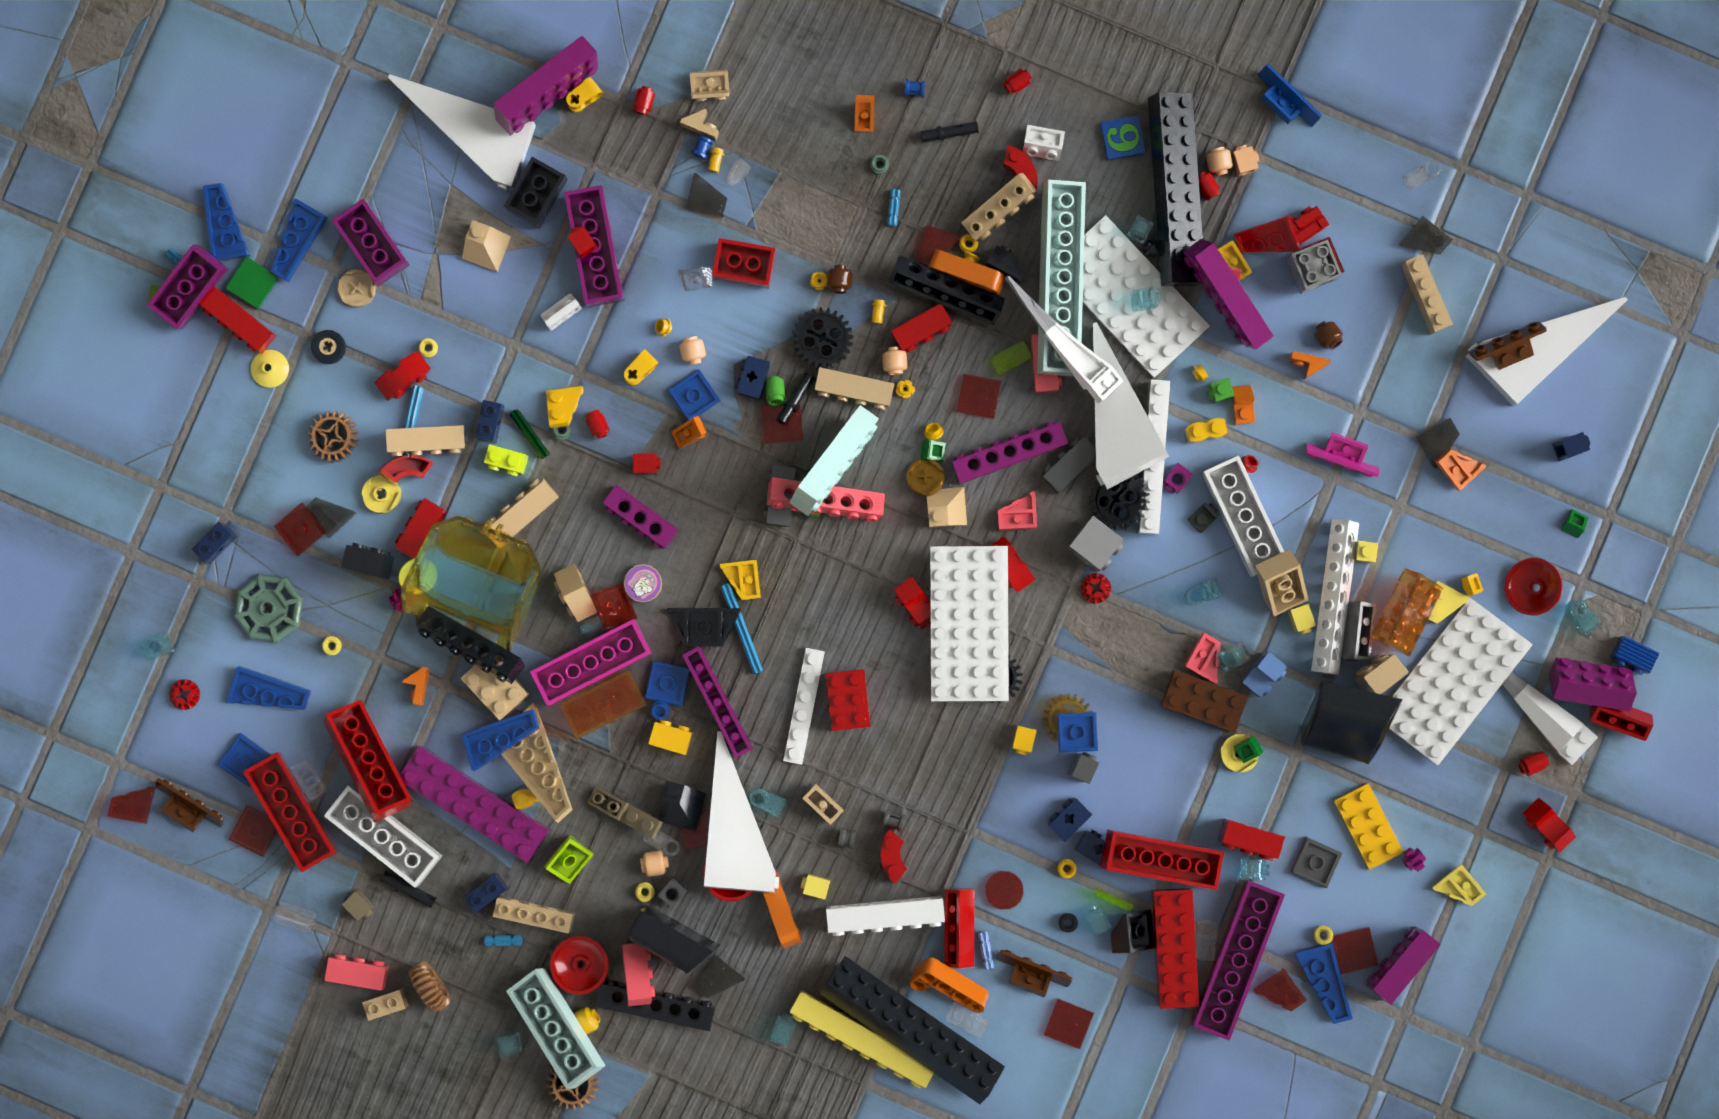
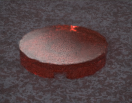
[985,871,1024,910]

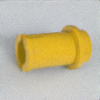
[707,147,725,173]
[871,299,887,324]

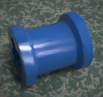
[905,79,925,98]
[691,135,714,160]

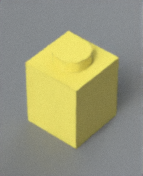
[1354,541,1378,564]
[1288,604,1316,635]
[801,874,830,900]

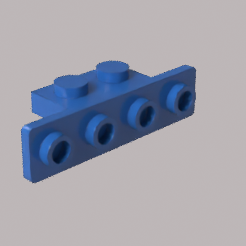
[1258,64,1322,127]

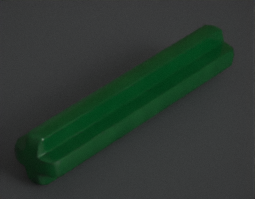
[510,409,549,459]

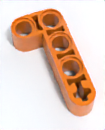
[928,249,1006,296]
[763,869,802,949]
[910,958,989,1013]

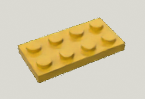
[1333,783,1403,870]

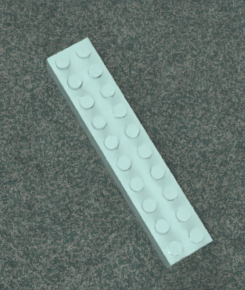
[1037,180,1086,376]

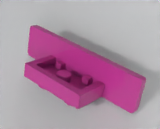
[1305,432,1380,477]

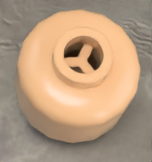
[1206,147,1233,176]
[679,336,706,365]
[882,347,908,375]
[640,850,669,877]

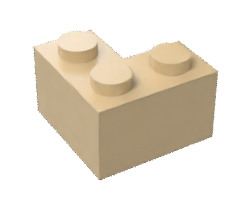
[554,564,599,622]

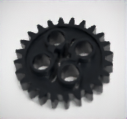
[791,307,853,369]
[1089,474,1150,531]

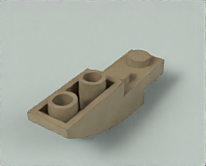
[587,786,663,839]

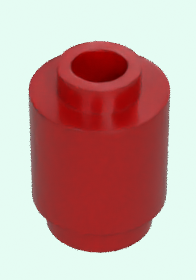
[1003,68,1032,95]
[632,86,655,116]
[1198,171,1220,201]
[585,409,610,439]
[1518,751,1549,776]

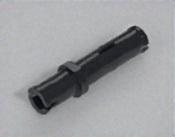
[920,121,979,143]
[776,372,815,426]
[380,870,437,909]

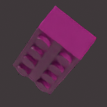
[332,199,410,286]
[147,245,229,329]
[1549,657,1637,711]
[1366,926,1441,1005]

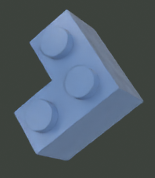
[1240,652,1287,697]

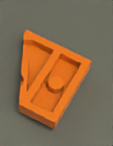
[1435,449,1486,491]

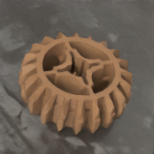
[306,411,359,462]
[409,961,450,1013]
[546,1068,599,1110]

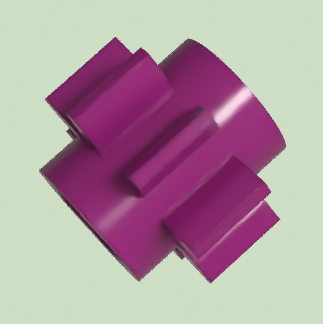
[389,588,414,611]
[1402,847,1426,872]

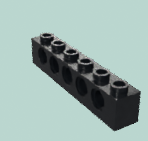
[888,255,1005,326]
[415,606,525,684]
[596,980,716,1031]

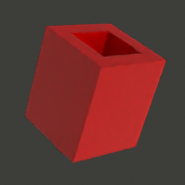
[567,226,598,258]
[633,453,661,474]

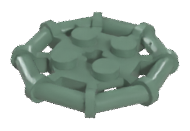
[233,573,304,644]

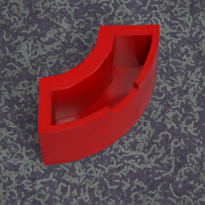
[1003,145,1038,195]
[374,351,431,401]
[377,456,433,483]
[990,536,1036,593]
[893,576,931,630]
[1522,798,1576,853]
[880,829,907,884]

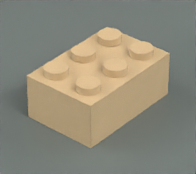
[1255,550,1309,616]
[461,653,531,721]
[1353,653,1409,694]

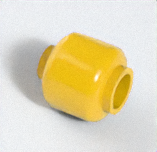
[574,1007,600,1035]

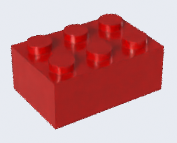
[712,238,776,289]
[826,669,871,731]
[1217,819,1285,861]

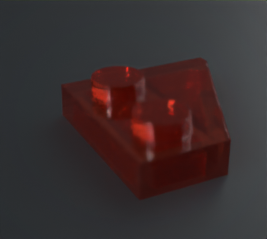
[915,225,961,266]
[107,787,155,824]
[682,807,711,850]
[1253,968,1307,1012]

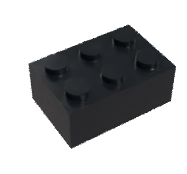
[504,157,568,229]
[341,542,395,579]

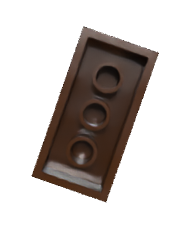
[1160,670,1248,733]

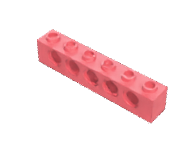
[767,477,885,522]

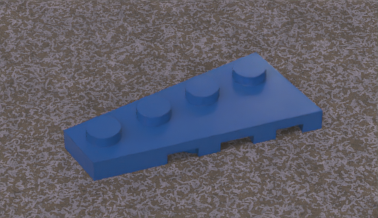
[203,183,250,261]
[270,198,328,283]
[226,666,311,710]
[462,710,540,772]
[1294,943,1353,1024]

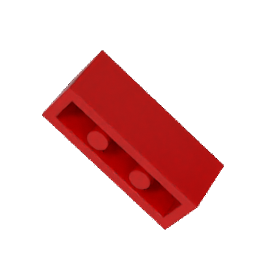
[891,304,952,354]
[395,498,447,559]
[1589,705,1654,741]

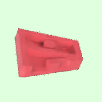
[998,492,1037,531]
[1184,632,1221,684]

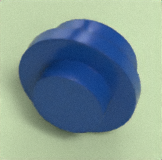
[650,700,670,720]

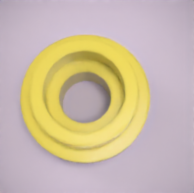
[419,338,438,358]
[322,636,342,655]
[635,882,655,902]
[1314,925,1333,945]

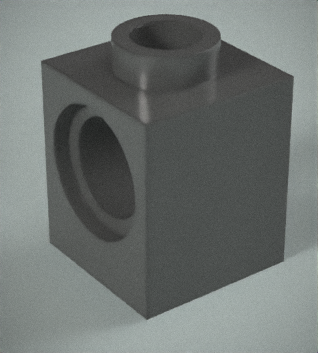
[658,877,688,908]

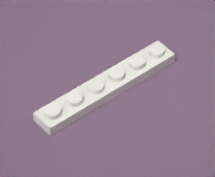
[783,648,825,765]

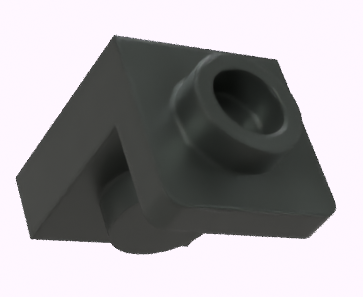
[1187,503,1219,533]

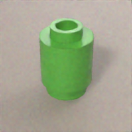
[765,376,785,406]

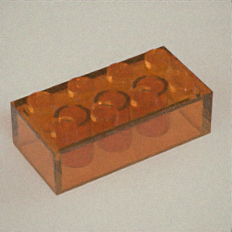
[1371,568,1443,657]
[559,670,648,739]

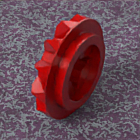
[1080,573,1111,604]
[168,679,200,710]

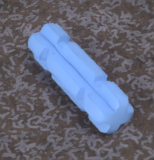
[978,931,994,970]

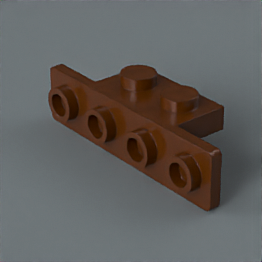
[1469,322,1547,370]
[156,778,223,832]
[996,950,1073,997]

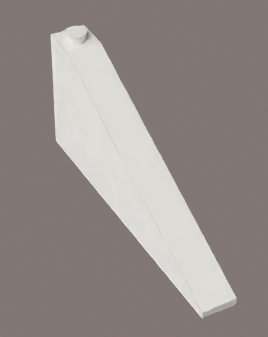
[388,74,536,191]
[1465,297,1628,406]
[1093,322,1169,490]
[704,731,779,893]

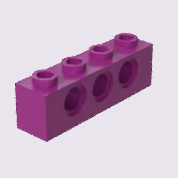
[603,485,680,549]

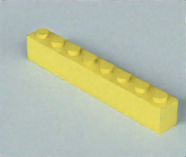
[790,990,934,1088]

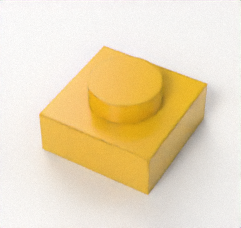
[1461,573,1484,597]

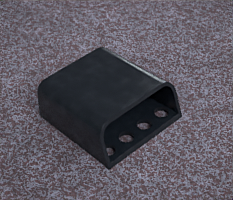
[1300,681,1403,764]
[627,906,720,974]

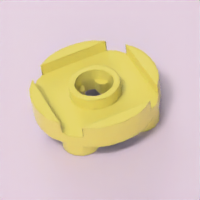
[362,475,401,513]
[1220,734,1259,772]

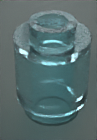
[579,613,609,638]

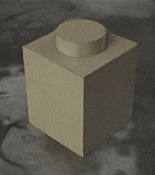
[342,890,375,921]

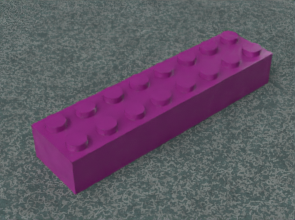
[400,746,551,863]
[1190,879,1285,1041]

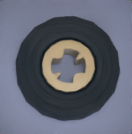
[311,330,346,364]

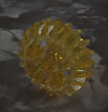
[1042,693,1093,741]

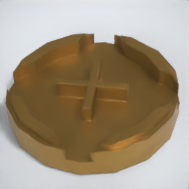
[906,459,945,496]

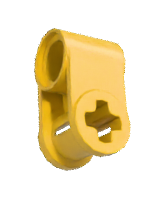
[566,77,603,113]
[624,349,659,386]

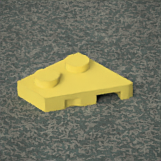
[1419,581,1470,624]
[1432,863,1487,906]

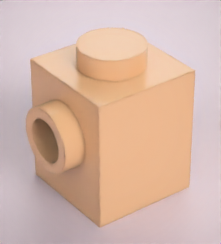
[1231,145,1259,177]

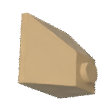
[462,220,511,272]
[926,487,967,528]

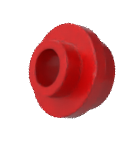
[1241,455,1258,473]

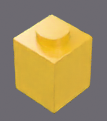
[1011,725,1037,755]

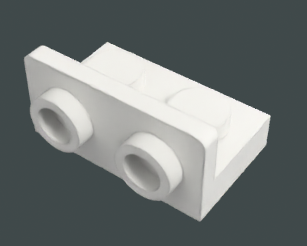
[1022,125,1065,161]
[541,293,582,331]

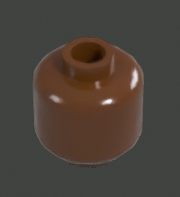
[827,265,852,294]
[1315,321,1343,350]

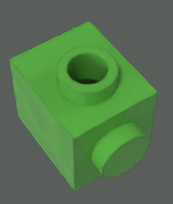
[1207,378,1235,404]

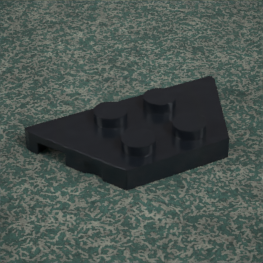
[667,608,741,647]

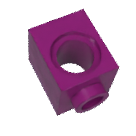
[1163,463,1193,494]

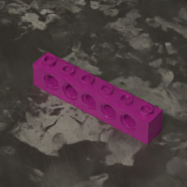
[952,421,1068,485]
[682,646,753,758]

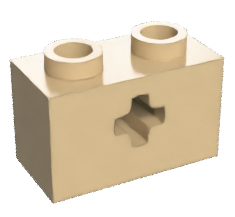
[802,784,844,825]
[362,988,409,1021]

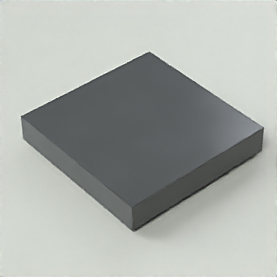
[1291,837,1342,888]

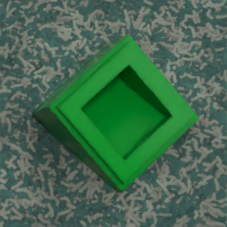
[920,440,946,462]
[1561,509,1589,538]
[1234,736,1263,763]

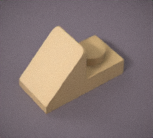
[680,109,719,140]

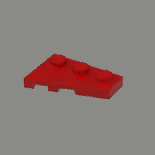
[1234,215,1301,252]

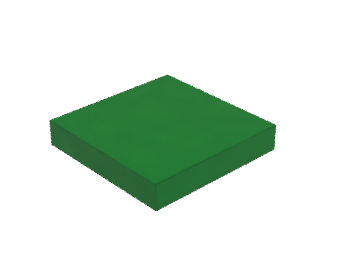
[226,257,279,309]

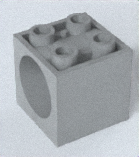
[1286,240,1342,294]
[1067,516,1124,572]

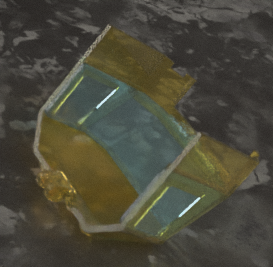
[401,516,541,651]

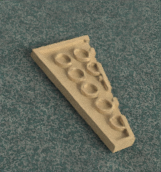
[501,703,573,823]

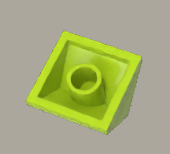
[544,835,594,884]

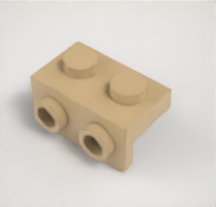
[690,70,730,101]

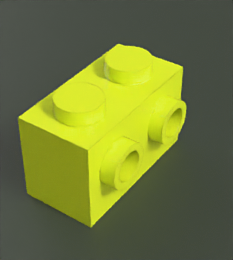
[484,444,529,476]

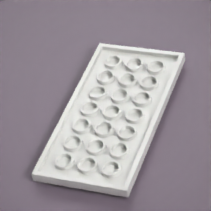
[1082,215,1210,379]
[930,546,1009,701]
[1389,598,1533,766]

